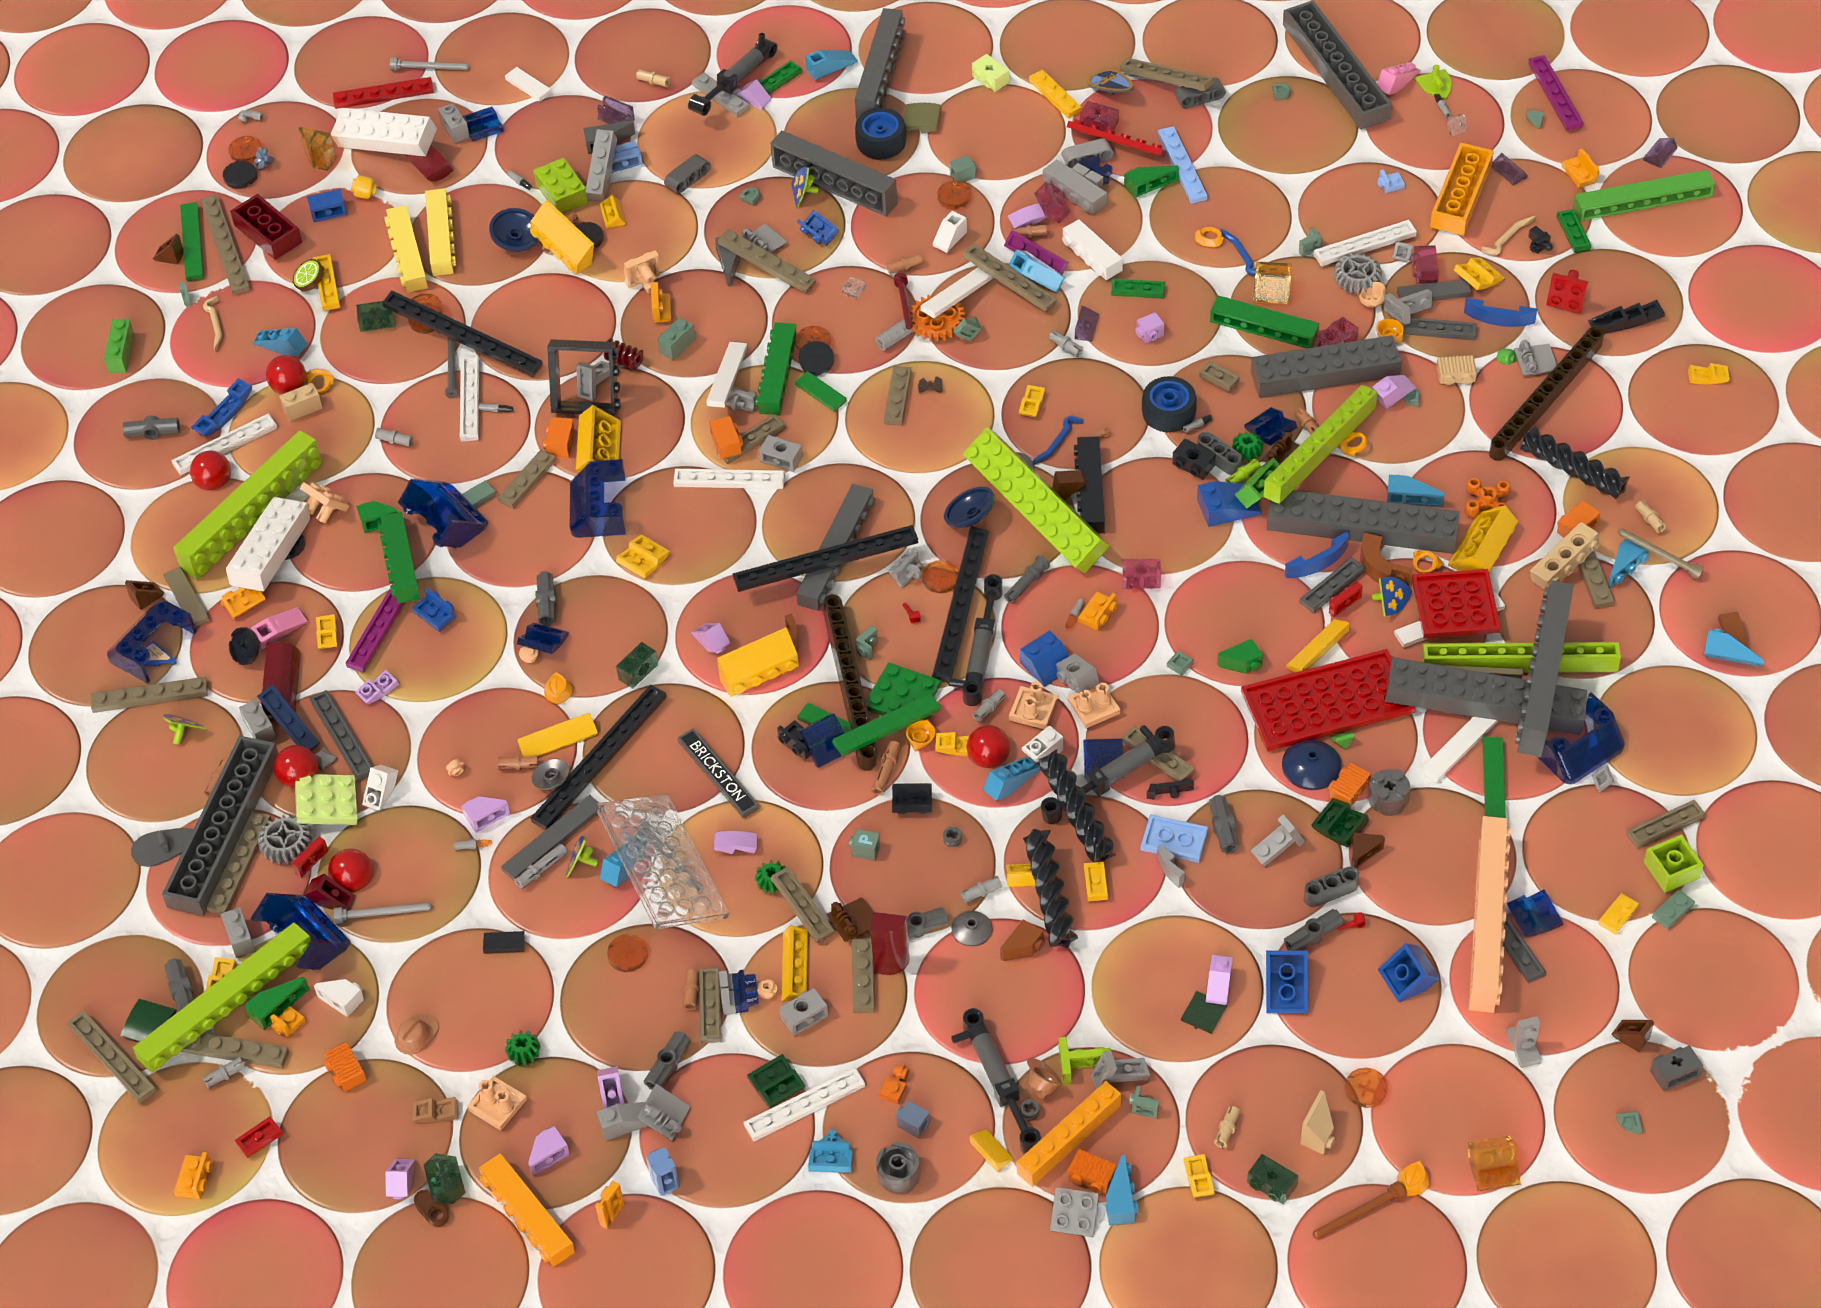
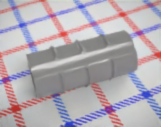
[875,319,912,351]

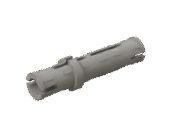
[514,843,568,889]

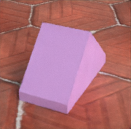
[736,79,771,110]

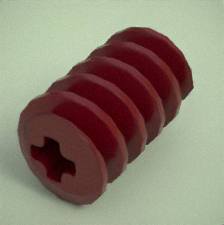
[604,338,643,370]

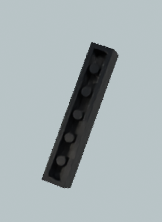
[1074,436,1105,534]

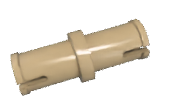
[636,69,670,88]
[1635,500,1666,533]
[1214,1106,1241,1148]

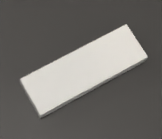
[505,67,551,102]

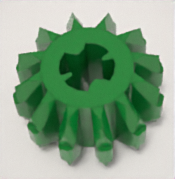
[1232,431,1263,462]
[755,860,786,895]
[505,1030,541,1066]

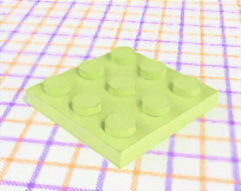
[295,774,357,825]

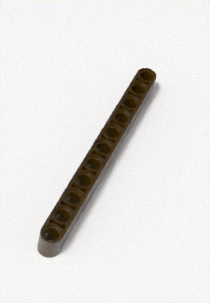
[1489,326,1604,461]
[823,594,877,771]

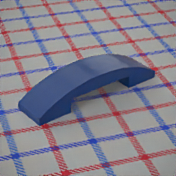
[1464,298,1537,327]
[191,378,252,437]
[1284,532,1349,578]

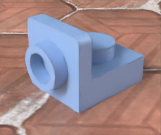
[1377,170,1405,193]

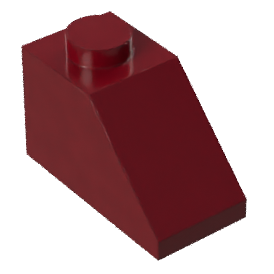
[304,874,355,911]

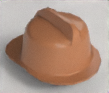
[394,1014,439,1054]
[1027,1058,1063,1099]

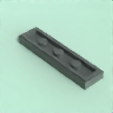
[1397,280,1471,301]
[1403,317,1477,340]
[1300,557,1366,614]
[1503,915,1546,983]

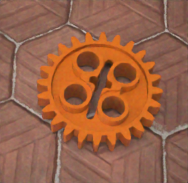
[910,294,965,341]

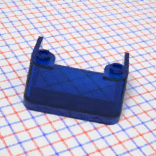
[1536,692,1625,784]
[250,893,351,970]

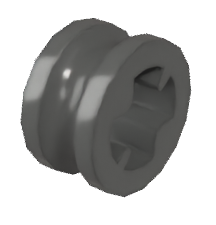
[943,827,961,847]
[1020,1099,1039,1121]

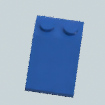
[1197,481,1262,527]
[1266,950,1308,1013]

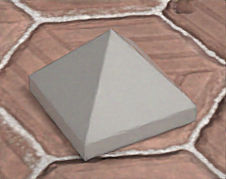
[1392,241,1413,263]
[315,747,337,771]
[1592,765,1614,792]

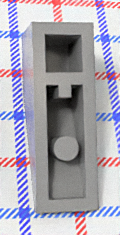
[596,1102,648,1141]

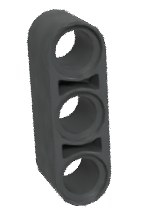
[1174,77,1226,108]
[664,154,711,194]
[1197,432,1242,475]
[1304,866,1359,907]

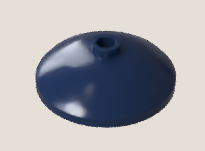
[489,208,539,252]
[944,487,995,528]
[1282,740,1342,790]

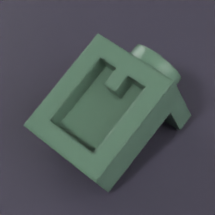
[1299,227,1322,257]
[953,317,982,341]
[856,625,878,660]
[1129,1086,1159,1119]

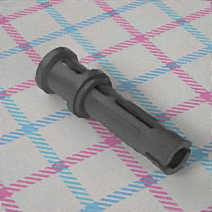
[1004,555,1050,603]

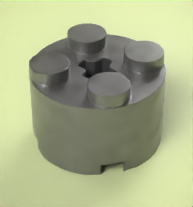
[1368,769,1410,816]
[876,1142,920,1193]

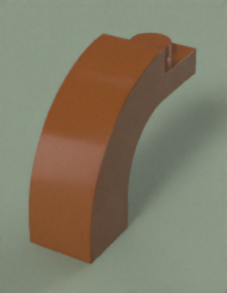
[1360,533,1413,585]

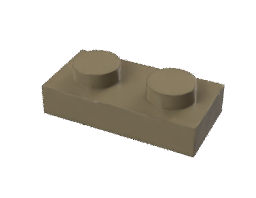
[1199,361,1240,392]

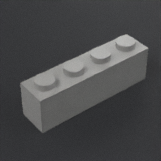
[585,129,617,202]
[1043,159,1107,215]

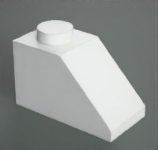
[314,979,364,1017]

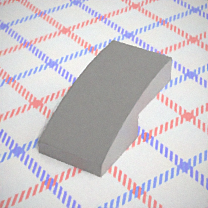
[1157,845,1185,888]

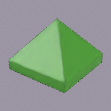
[1330,732,1355,750]

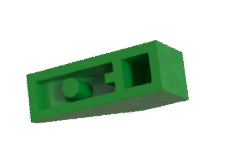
[1124,165,1179,198]
[244,977,310,1030]

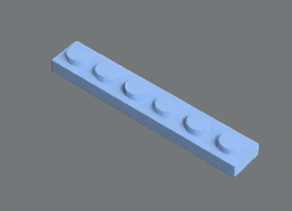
[1158,126,1207,204]

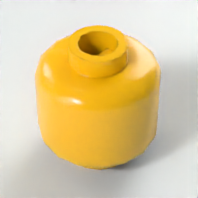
[351,175,377,199]

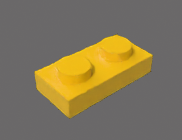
[1084,862,1108,901]
[1598,893,1639,935]

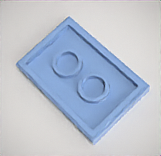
[1140,814,1208,863]

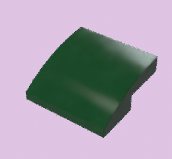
[1311,798,1369,847]
[120,999,177,1042]
[747,1054,806,1108]

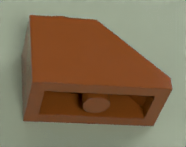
[1000,919,1045,961]

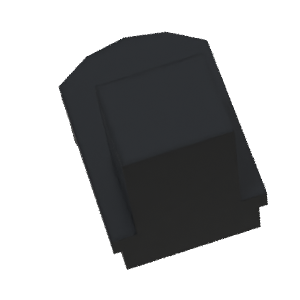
[1528,226,1553,254]

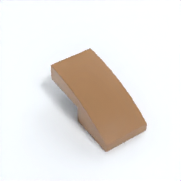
[413,1097,458,1123]

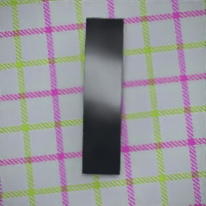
[1588,300,1665,334]

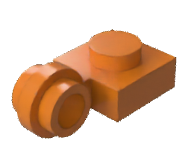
[879,1064,909,1104]

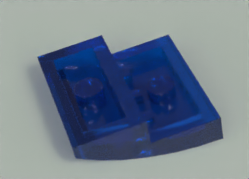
[462,107,504,141]
[1244,407,1298,446]
[517,623,569,654]
[799,713,845,768]
[1083,738,1124,779]
[1506,889,1564,938]

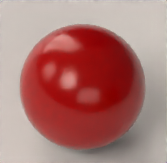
[266,355,306,394]
[190,450,231,490]
[966,725,1010,768]
[274,745,319,789]
[328,848,373,892]

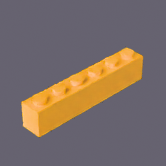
[1017,1081,1121,1187]
[479,1153,575,1267]

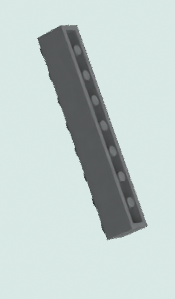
[796,484,875,611]

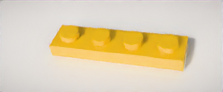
[1029,69,1082,119]
[313,254,340,311]

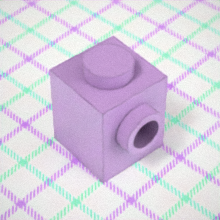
[1135,312,1164,343]

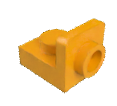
[270,1006,305,1037]

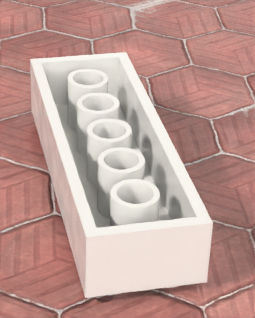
[330,108,437,157]
[226,497,311,591]

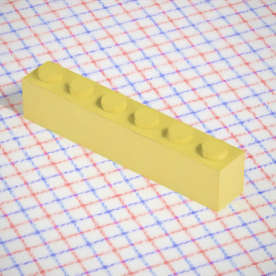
[425,188,456,276]
[384,205,428,293]

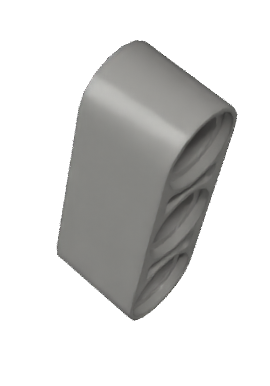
[1061,138,1114,168]

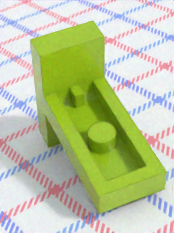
[1058,1037,1111,1085]

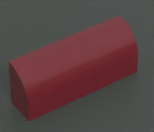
[404,145,453,182]
[261,642,301,715]
[870,912,910,975]

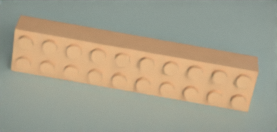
[1469,816,1511,1013]

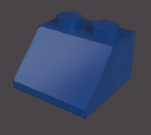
[1020,630,1069,687]
[1378,943,1440,1002]

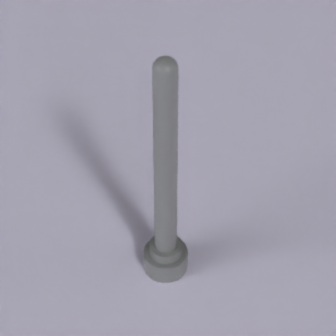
[390,57,470,71]
[334,903,432,924]

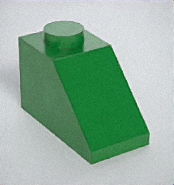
[356,501,397,533]
[1217,639,1263,674]

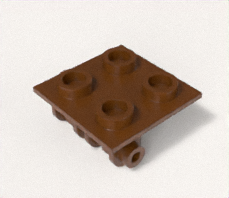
[1262,432,1300,464]
[826,897,873,942]

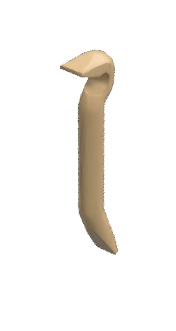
[1481,216,1535,256]
[203,296,223,352]

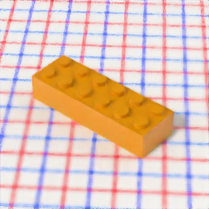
[1430,143,1494,236]

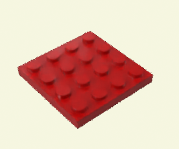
[1412,569,1501,639]

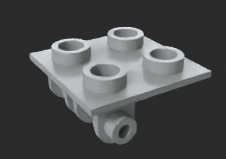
[742,224,787,253]
[1514,340,1557,376]
[637,1084,691,1141]
[1050,1187,1099,1237]

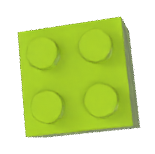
[1643,834,1704,893]

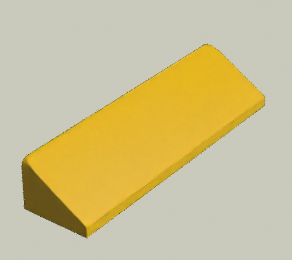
[1286,619,1350,673]
[517,713,598,757]
[781,925,808,1002]

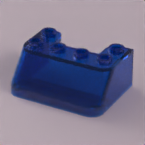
[569,459,626,538]
[398,479,488,548]
[107,601,197,684]

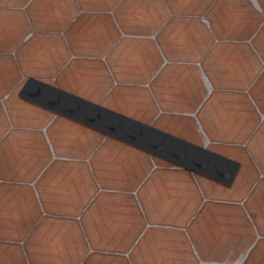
[382,290,543,377]
[732,525,919,592]
[932,526,989,682]
[530,684,666,830]

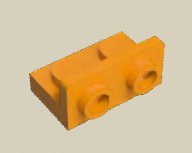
[1562,149,1600,188]
[651,282,671,323]
[221,587,266,620]
[1078,592,1118,631]
[174,1152,213,1199]

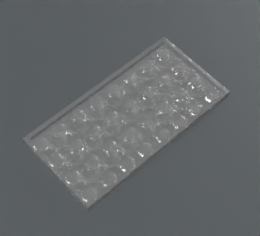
[595,794,729,929]

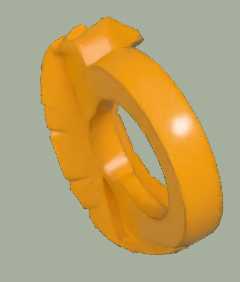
[1195,227,1224,248]
[306,368,334,395]
[1340,432,1367,457]
[1413,550,1443,574]

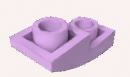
[1008,203,1048,228]
[355,670,400,705]
[714,831,757,854]

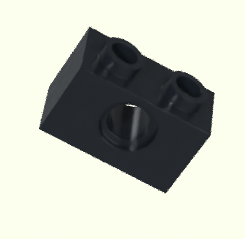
[1172,438,1216,480]

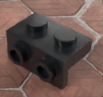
[777,720,822,760]
[892,783,932,814]

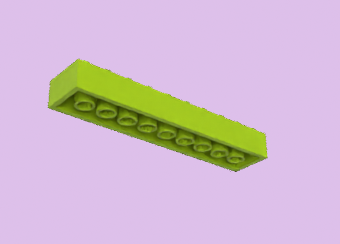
[963,427,1110,573]
[173,430,322,580]

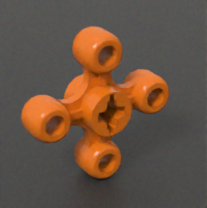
[1464,478,1511,517]

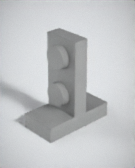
[1384,289,1432,325]
[577,361,610,401]
[1250,814,1305,867]
[1506,1016,1542,1068]
[1091,1051,1150,1090]

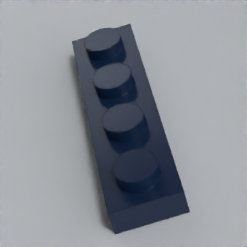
[257,684,320,751]

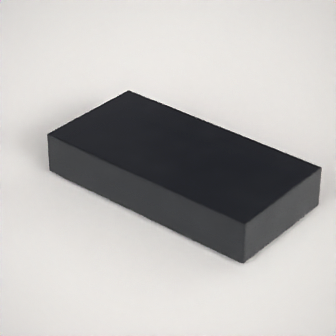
[483,931,525,954]

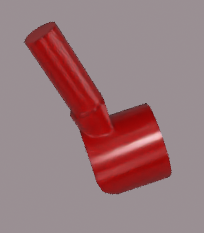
[902,603,921,623]
[1338,912,1365,930]

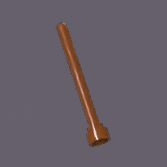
[1313,1181,1407,1239]

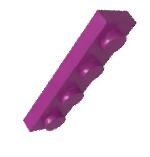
[1004,230,1069,275]

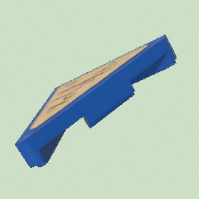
[126,641,177,667]

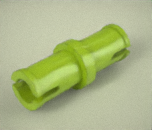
[1225,459,1261,483]

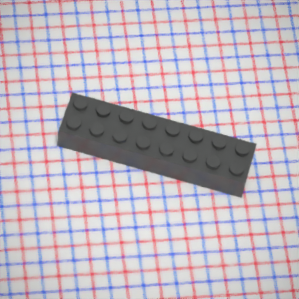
[855,8,906,121]
[770,130,897,217]
[1251,335,1402,398]

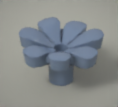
[254,147,273,169]

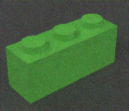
[104,319,134,373]
[1234,457,1280,508]

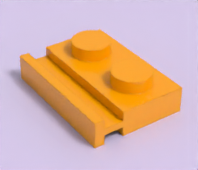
[595,1180,624,1229]

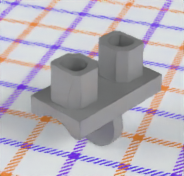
[726,386,757,412]
[889,551,923,587]

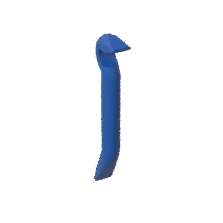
[1220,229,1265,276]
[1033,416,1083,465]

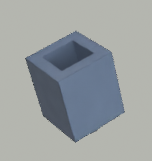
[896,1101,930,1138]

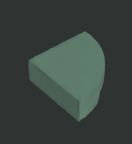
[1526,110,1544,128]
[178,281,192,307]
[1402,389,1420,407]
[1616,1111,1643,1134]

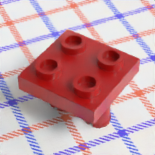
[1546,269,1588,314]

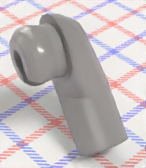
[238,110,264,122]

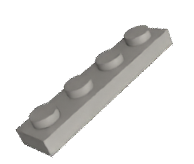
[692,72,749,117]

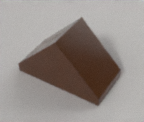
[153,233,184,265]
[1052,470,1087,501]
[125,580,164,610]
[1351,833,1385,868]
[1612,1020,1654,1052]

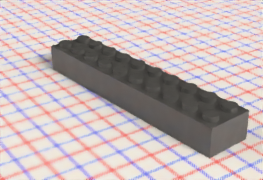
[1283,0,1392,129]
[1267,490,1460,554]
[1515,580,1574,757]
[1385,657,1587,735]
[162,735,279,916]

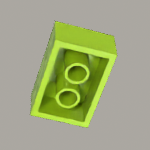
[533,157,588,214]

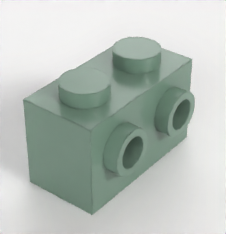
[657,317,695,361]

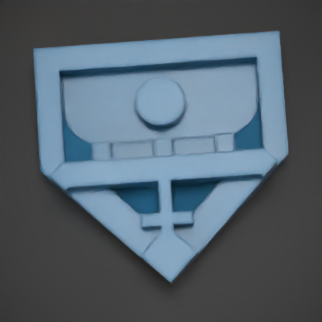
[808,1129,853,1173]

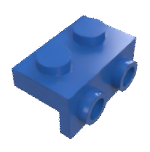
[797,210,839,246]
[412,588,455,631]

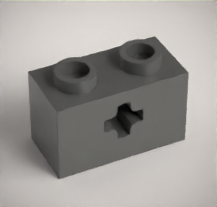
[1650,1045,1703,1091]

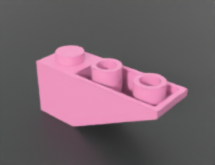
[1377,62,1421,95]
[251,607,308,651]

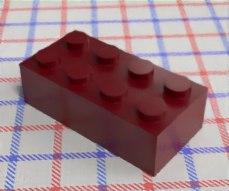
[230,193,302,260]

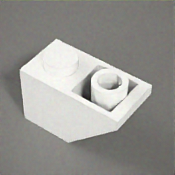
[933,211,967,253]
[1022,725,1063,762]
[362,765,398,811]

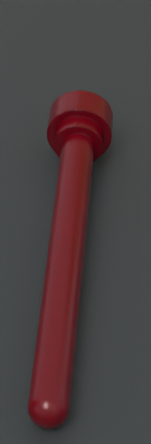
[893,272,913,330]

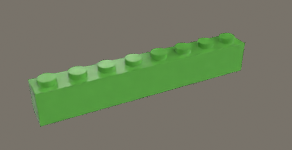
[1573,169,1715,221]

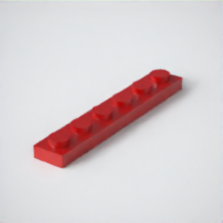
[333,77,434,109]
[1066,119,1166,157]

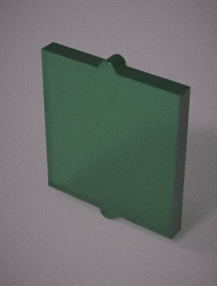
[1181,991,1227,1034]

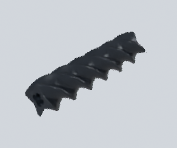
[1520,426,1630,499]
[1039,749,1116,862]
[1023,829,1078,948]

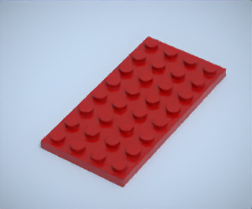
[1241,649,1415,751]

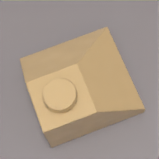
[1300,1090,1335,1155]

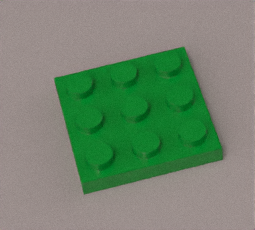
[866,662,941,716]

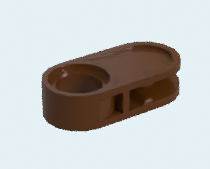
[414,1189,448,1227]

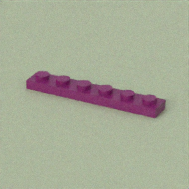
[1528,55,1583,131]
[346,584,405,672]

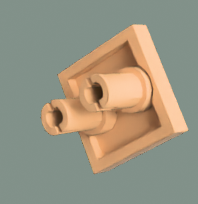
[624,250,659,294]
[300,482,350,523]
[1009,681,1058,729]
[1068,682,1120,728]
[467,1076,527,1131]

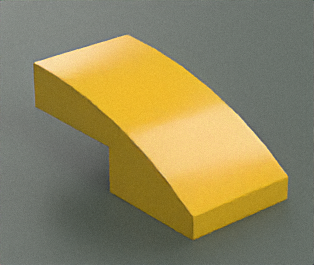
[1688,363,1730,384]
[1019,385,1046,418]
[316,614,338,650]
[935,732,969,756]
[205,957,237,991]
[1183,1154,1215,1198]

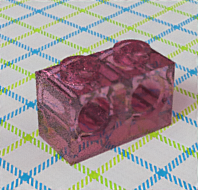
[1034,182,1071,223]
[1317,317,1358,347]

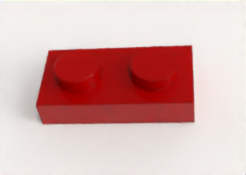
[1329,582,1363,617]
[292,836,328,878]
[235,1116,283,1158]

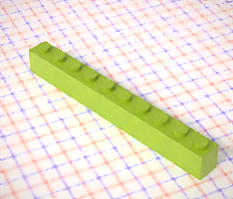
[1263,385,1378,504]
[1421,642,1621,673]
[133,923,313,1073]

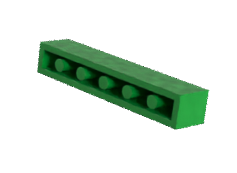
[1210,295,1319,349]
[755,322,797,416]
[378,512,420,603]

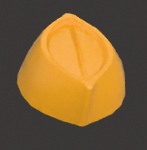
[1376,319,1403,344]
[544,672,573,704]
[906,720,935,751]
[1397,1160,1429,1196]

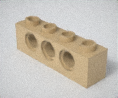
[1530,522,1600,590]

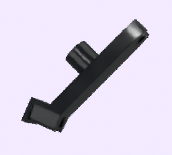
[1146,780,1194,800]

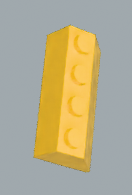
[530,200,594,275]
[576,405,621,479]
[1448,505,1518,573]
[717,627,799,697]

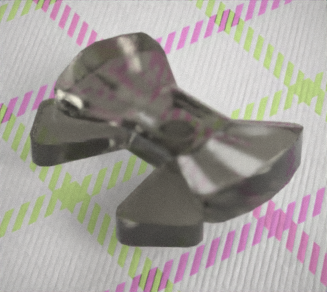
[918,377,943,393]

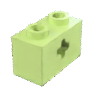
[972,54,1010,92]

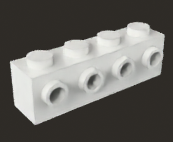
[1062,219,1123,280]

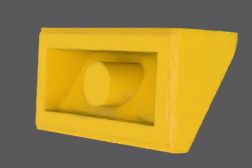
[599,195,627,229]
[1006,864,1035,887]
[970,1129,1013,1171]

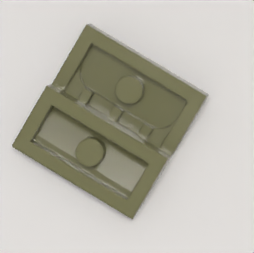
[903,102,941,134]

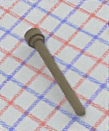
[1618,529,1704,580]

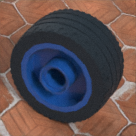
[855,108,906,159]
[1142,376,1197,433]

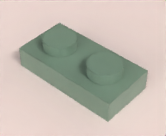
[1652,890,1695,930]

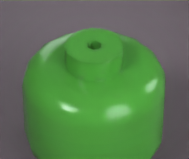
[1497,348,1516,365]

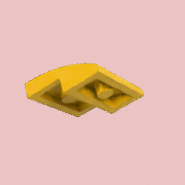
[1454,257,1505,290]
[616,534,670,579]

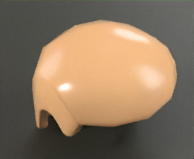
[1359,282,1386,308]

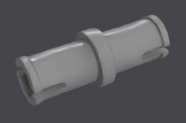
[1048,329,1083,357]
[375,428,413,447]
[972,689,1006,722]
[960,876,1002,904]
[202,1056,246,1089]

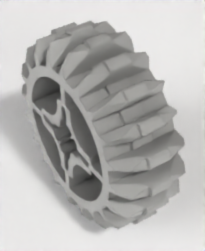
[1334,253,1382,295]
[258,814,313,865]

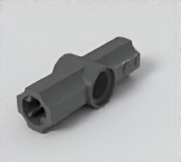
[123,416,180,440]
[535,571,556,626]
[1209,795,1239,854]
[907,907,948,938]
[1284,909,1344,951]
[164,958,194,1012]
[644,1031,691,1090]

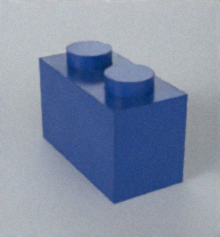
[307,189,347,222]

